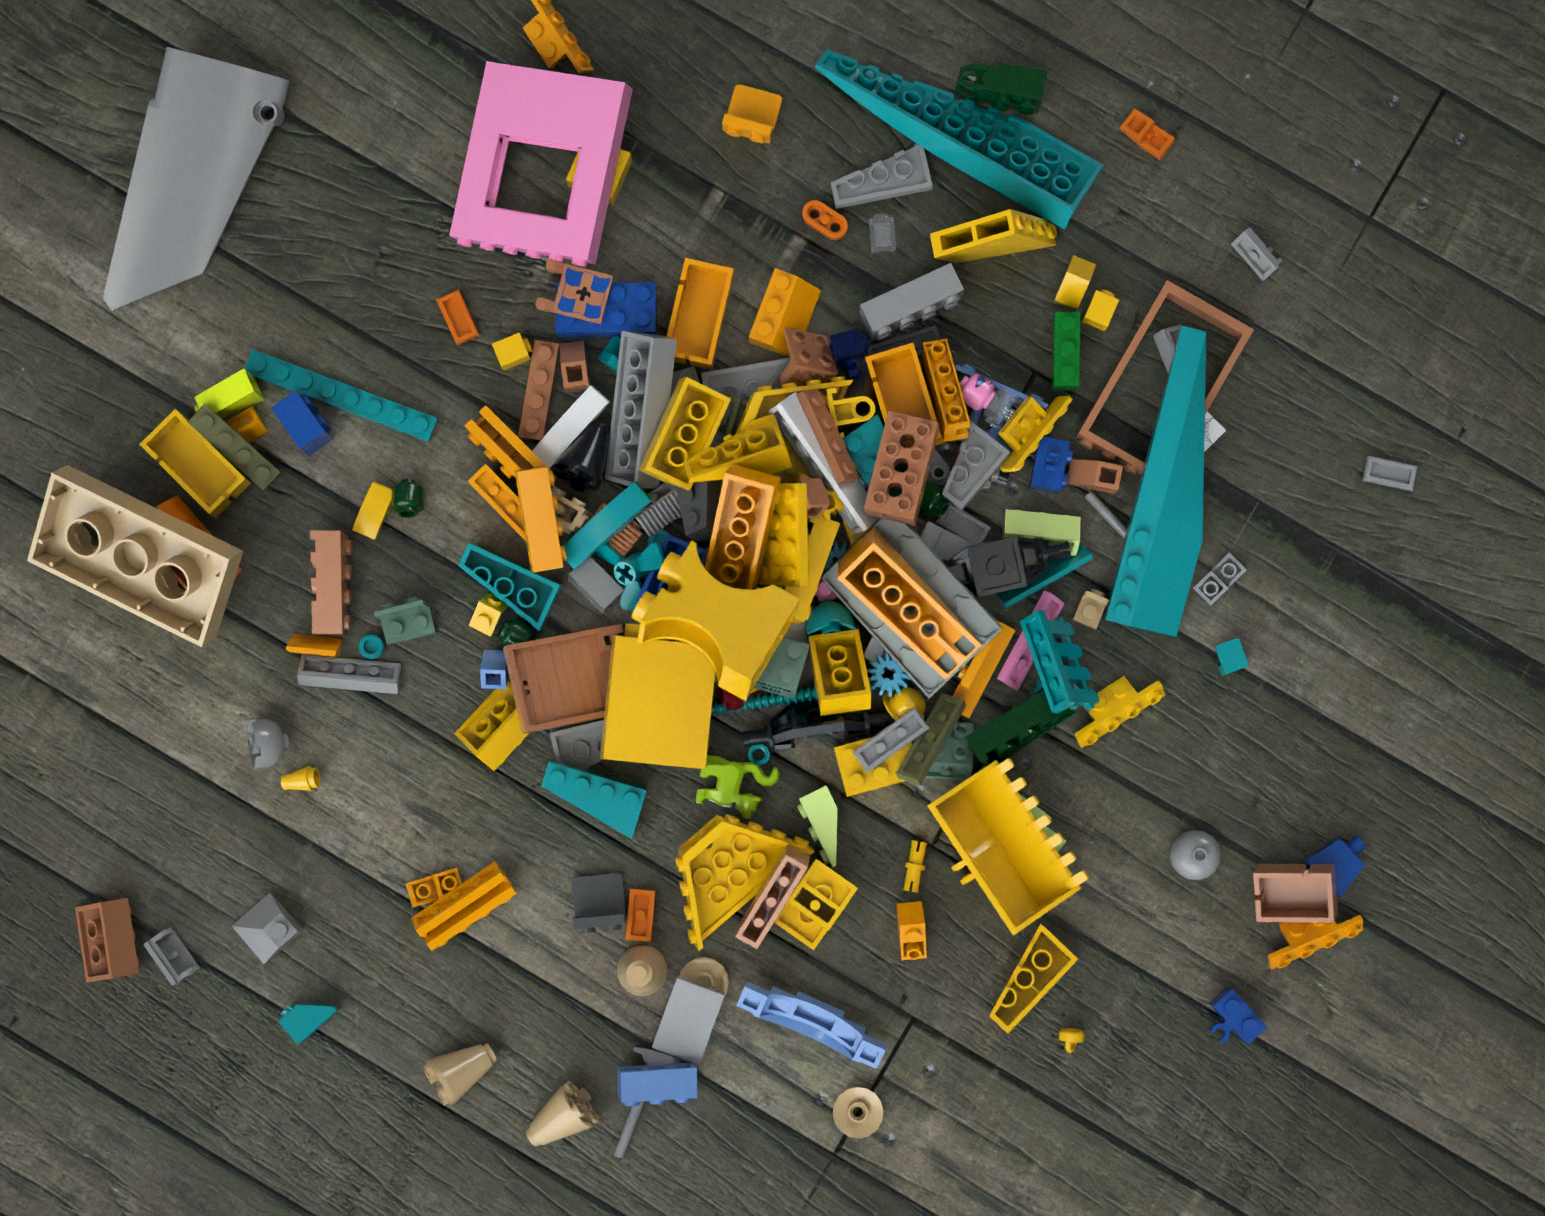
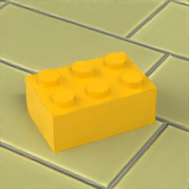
[809,629,871,716]
[833,737,912,797]

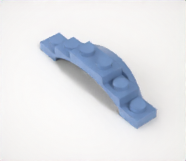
[736,981,888,1069]

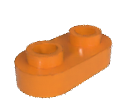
[802,200,848,240]

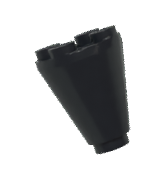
[552,421,610,493]

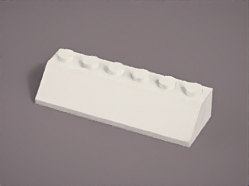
[767,391,879,534]

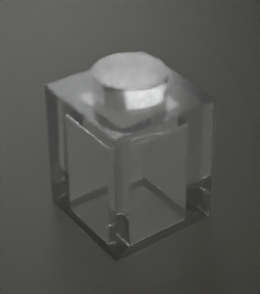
[868,214,896,253]

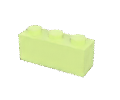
[1002,509,1081,556]

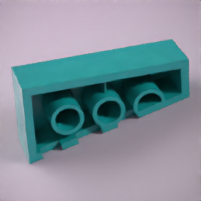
[843,414,902,497]
[542,759,647,839]

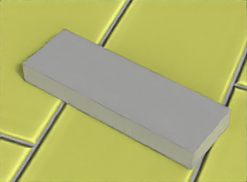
[853,708,929,773]

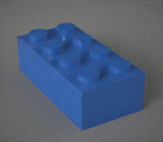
[555,283,657,338]

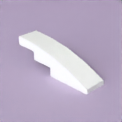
[532,385,610,470]

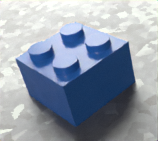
[271,391,333,456]

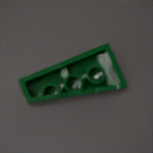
[965,688,1076,766]

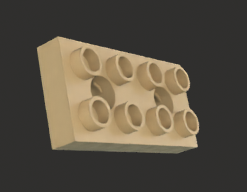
[27,465,244,647]

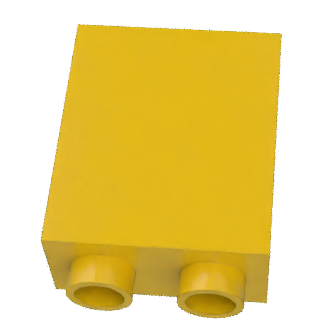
[600,624,715,769]

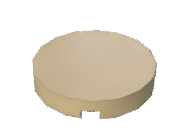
[680,957,729,995]

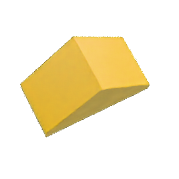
[1054,255,1096,310]

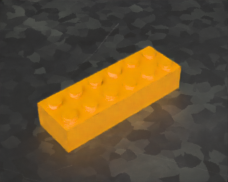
[705,464,781,590]

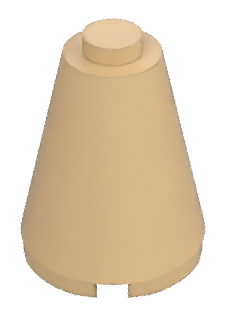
[617,945,668,996]

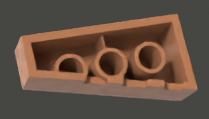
[310,530,353,636]

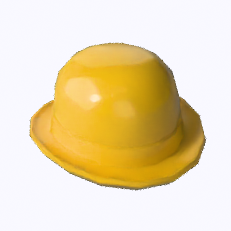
[883,687,926,721]

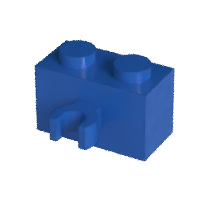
[1029,437,1073,494]
[1209,987,1267,1044]

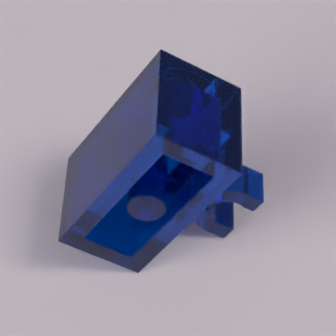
[829,328,868,380]

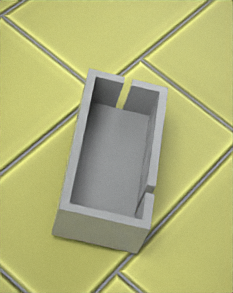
[859,263,964,342]

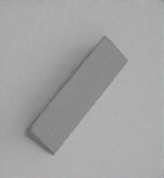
[297,654,401,694]

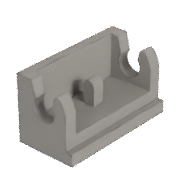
[568,557,624,614]
[143,927,201,986]

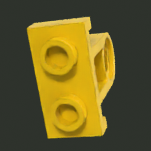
[823,388,876,439]

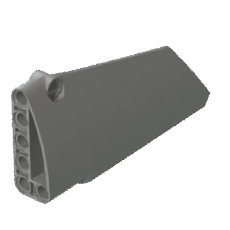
[103,47,290,311]

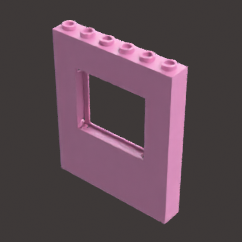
[449,61,633,267]

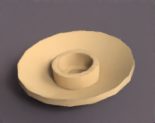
[833,1087,884,1139]

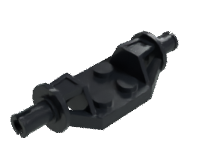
[942,536,1071,597]
[742,701,894,753]

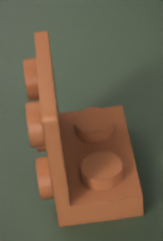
[779,328,838,387]

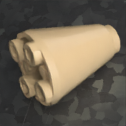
[424,1043,497,1106]
[525,1081,599,1147]

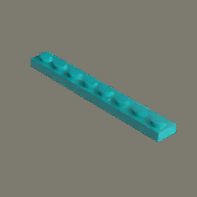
[245,349,438,443]

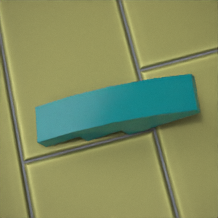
[564,481,652,570]

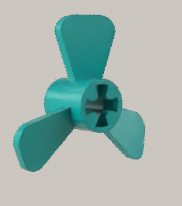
[596,542,665,610]

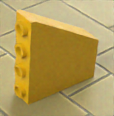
[930,209,1057,263]

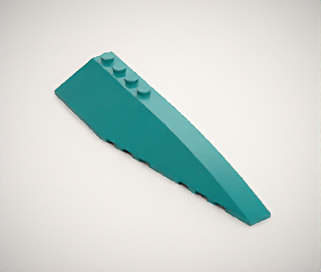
[1103,325,1206,637]

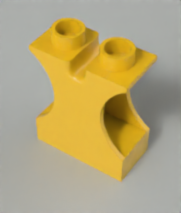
[632,541,800,701]

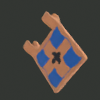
[535,259,614,325]

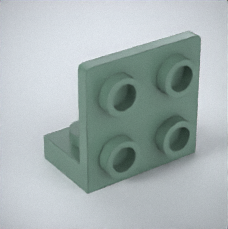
[374,597,437,645]
[924,720,974,781]

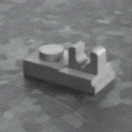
[1231,227,1282,281]

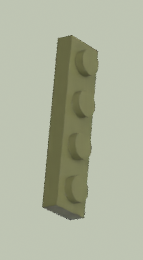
[188,403,280,490]
[896,693,966,785]

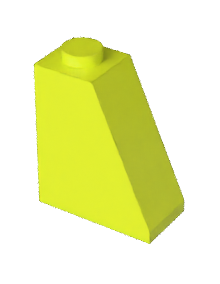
[194,369,264,418]

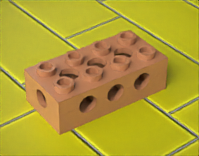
[864,411,940,526]

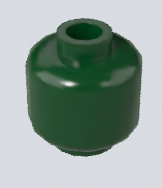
[392,479,424,518]
[919,481,949,518]
[497,618,536,647]

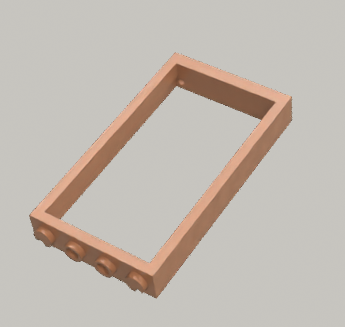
[1076,280,1254,475]

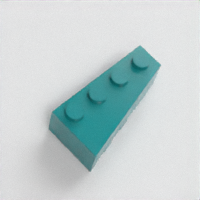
[458,543,564,631]

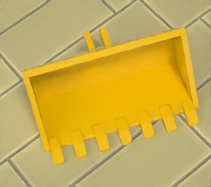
[927,758,1089,935]

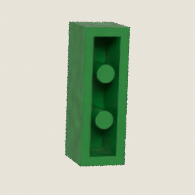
[1051,311,1080,392]

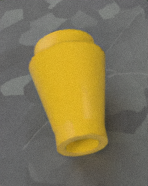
[281,766,321,791]

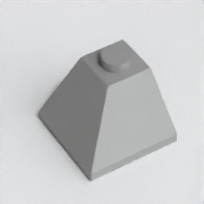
[232,892,303,964]

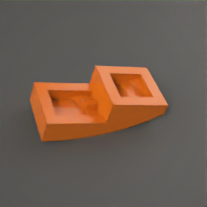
[1120,108,1175,161]

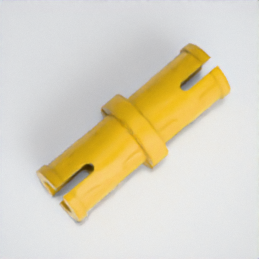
[903,840,927,893]

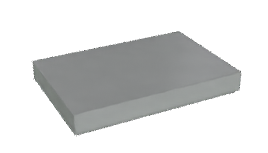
[652,976,725,1065]

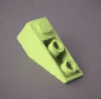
[797,786,838,867]

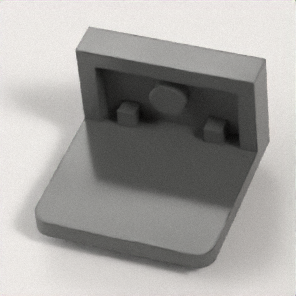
[572,873,627,933]

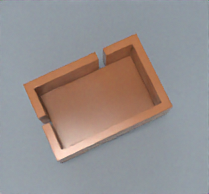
[1253,864,1338,923]

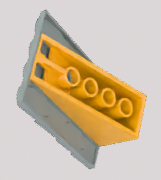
[821,518,1002,698]

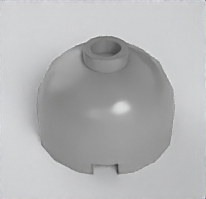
[247,718,289,769]
[1169,830,1221,880]

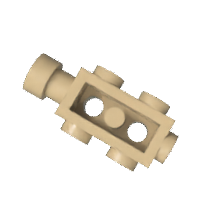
[551,486,592,535]

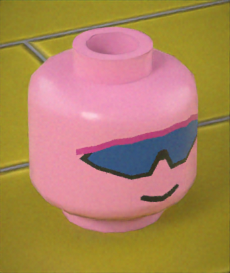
[960,373,996,411]

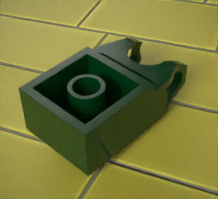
[955,62,1047,115]

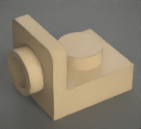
[1072,589,1109,630]

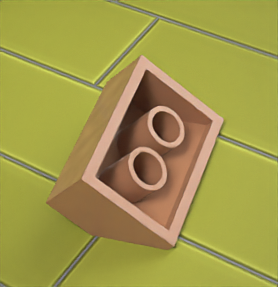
[75,898,139,983]

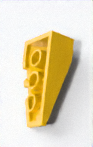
[683,413,792,483]

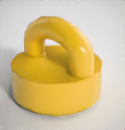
[1059,1028,1085,1053]

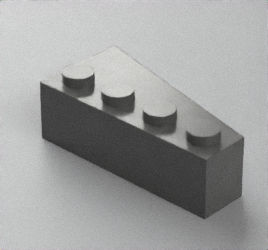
[676,431,725,544]

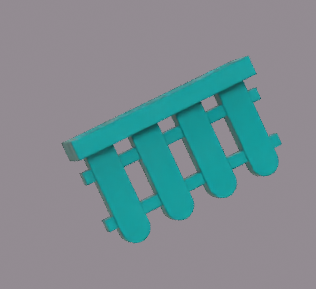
[1020,610,1099,713]

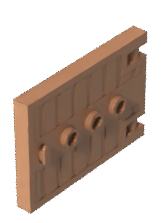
[503,624,623,734]

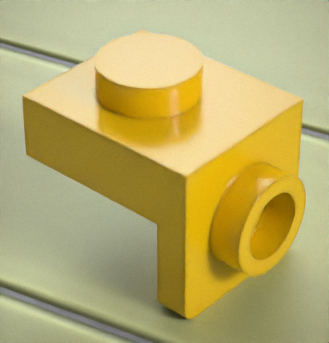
[469,592,508,637]

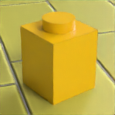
[1082,290,1119,332]
[492,333,533,371]

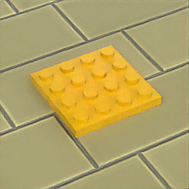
[758,483,809,587]

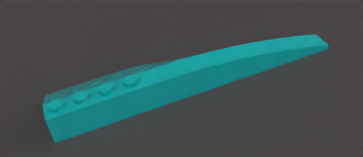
[815,50,1104,230]

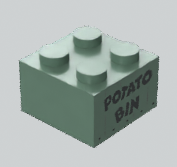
[754,637,810,699]

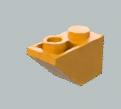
[896,901,927,961]

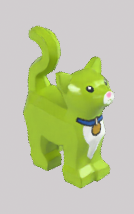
[696,755,780,819]

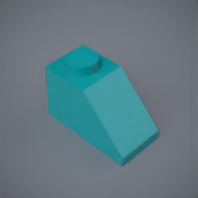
[278,1003,341,1045]

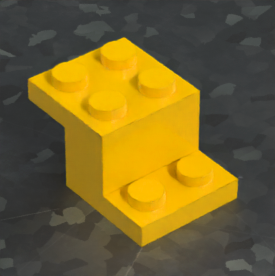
[774,859,858,950]

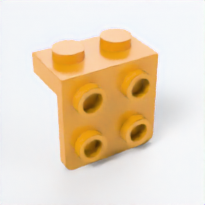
[722,84,782,144]

